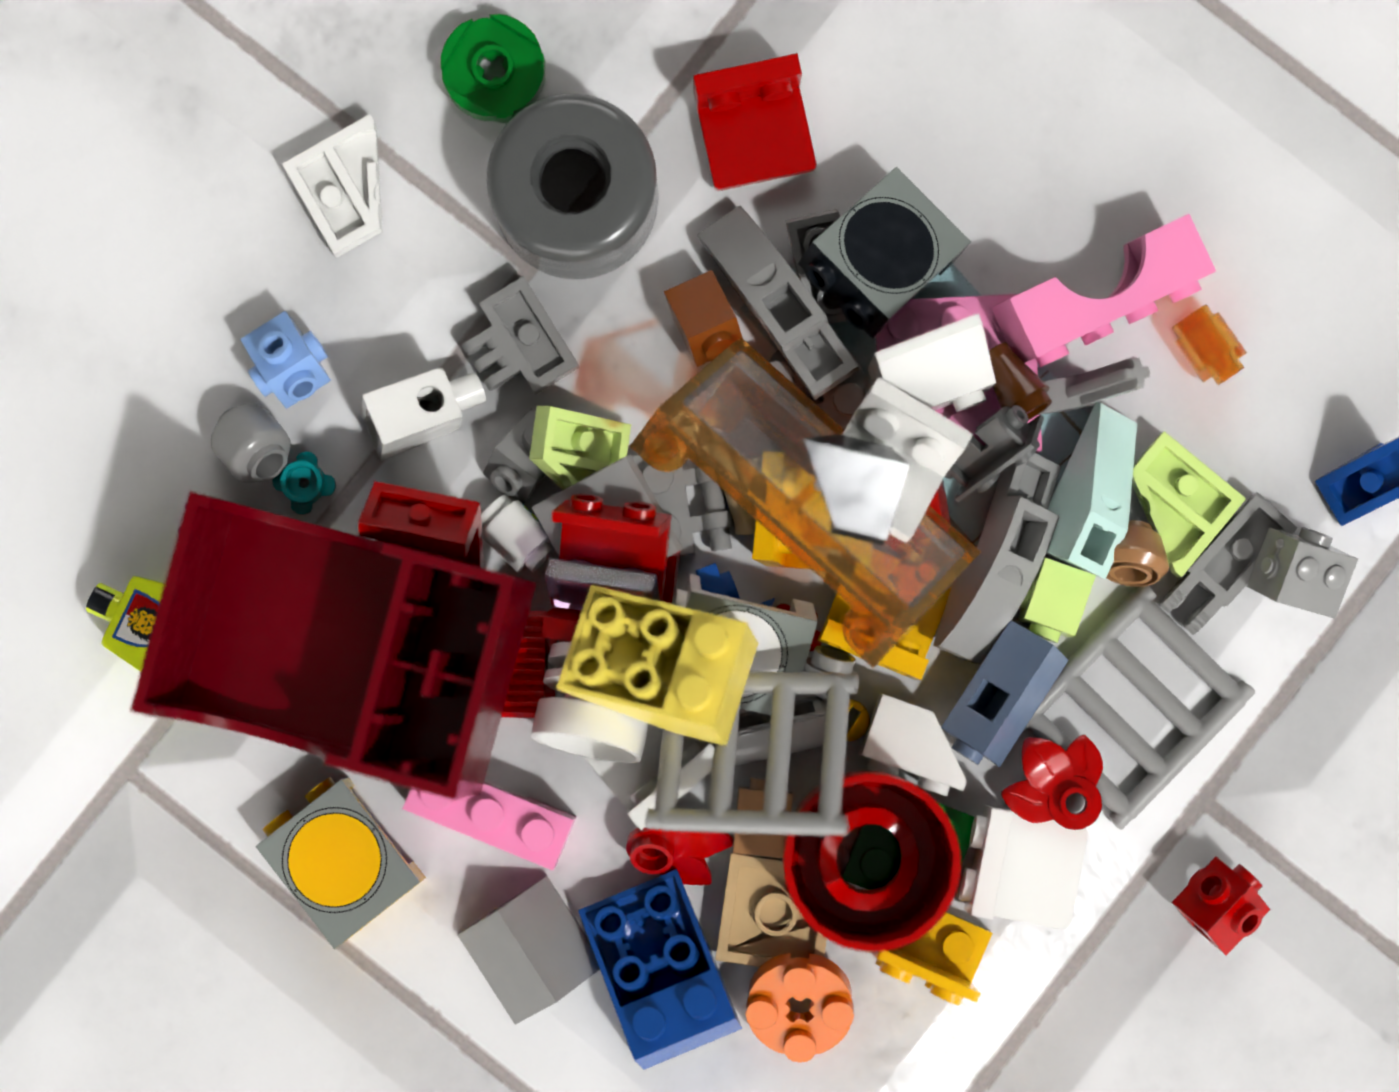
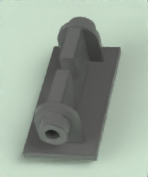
[944,405,1044,502]

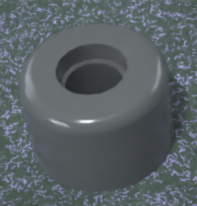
[487,94,658,279]

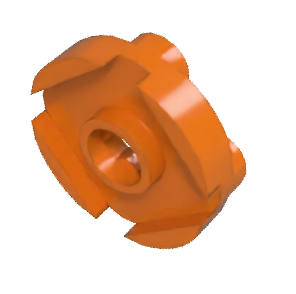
[746,953,854,1063]

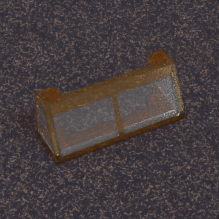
[629,338,981,668]

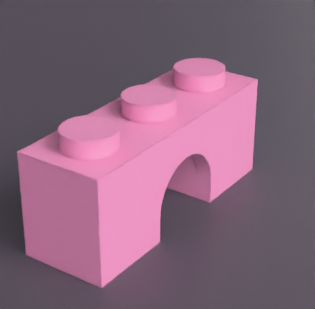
[403,781,577,871]

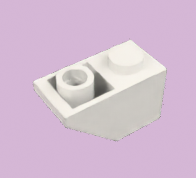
[858,694,967,796]

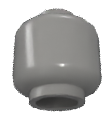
[211,404,291,483]

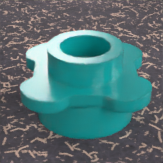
[272,452,336,515]

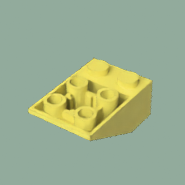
[556,585,758,746]

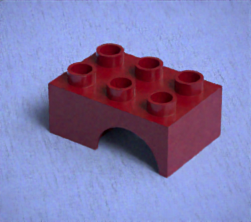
[130,491,537,800]

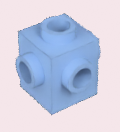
[240,311,331,409]

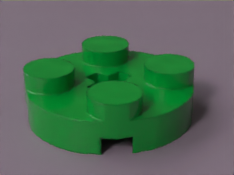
[440,14,546,123]

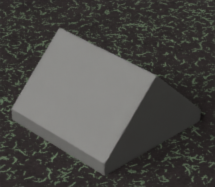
[458,876,600,1025]

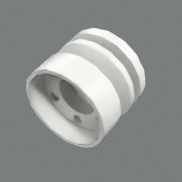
[530,642,649,763]

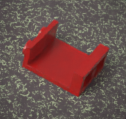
[358,481,484,569]
[542,494,672,642]

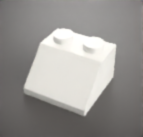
[867,314,996,412]

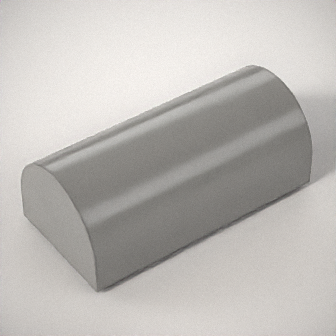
[735,696,826,766]

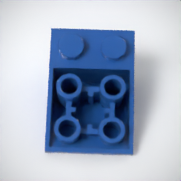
[578,869,743,1070]

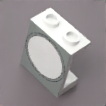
[672,574,818,716]

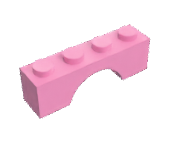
[991,214,1216,367]

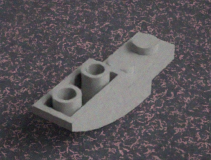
[697,205,859,400]
[933,453,1061,664]

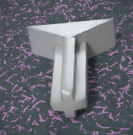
[1039,357,1150,415]

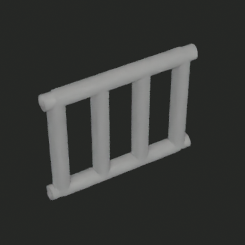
[1023,586,1255,830]
[645,671,859,836]

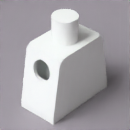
[360,368,487,462]

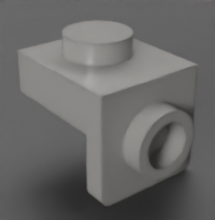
[483,409,546,504]

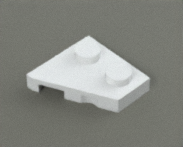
[282,114,382,258]

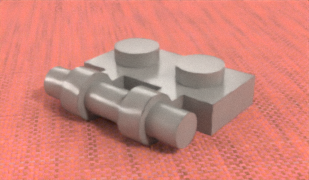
[632,444,734,557]

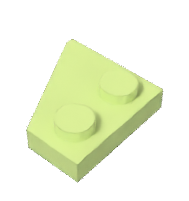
[529,406,631,490]
[1132,431,1246,578]

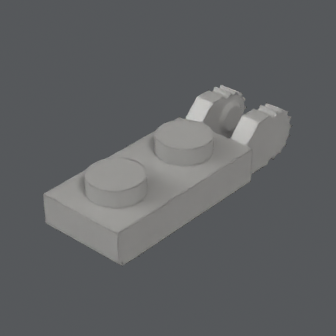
[1159,492,1297,635]

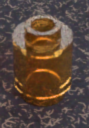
[1171,304,1248,386]

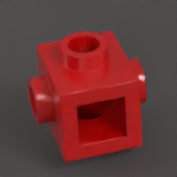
[1171,856,1271,956]

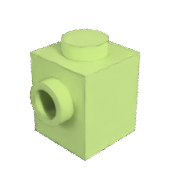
[1017,558,1096,643]

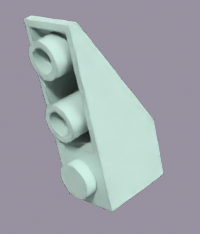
[1046,402,1137,579]

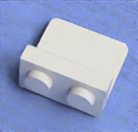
[959,805,1088,930]

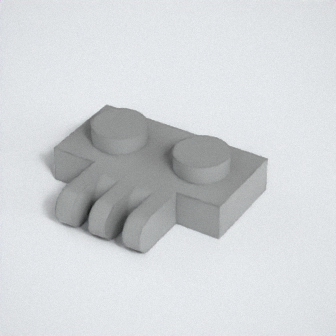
[462,276,580,395]

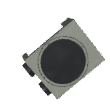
[798,166,971,339]

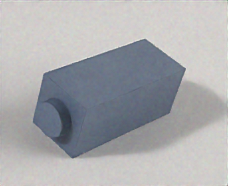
[941,620,1069,767]

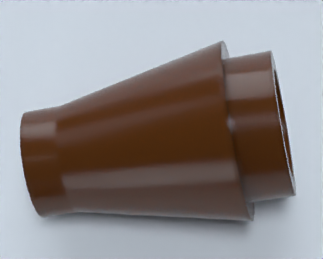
[989,342,1052,421]

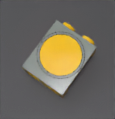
[255,777,426,949]

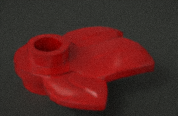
[1001,734,1103,830]
[626,827,734,886]

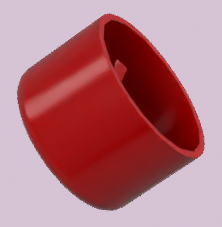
[782,770,961,952]

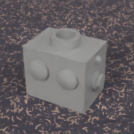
[1246,527,1358,619]

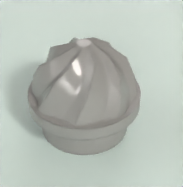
[804,646,856,699]

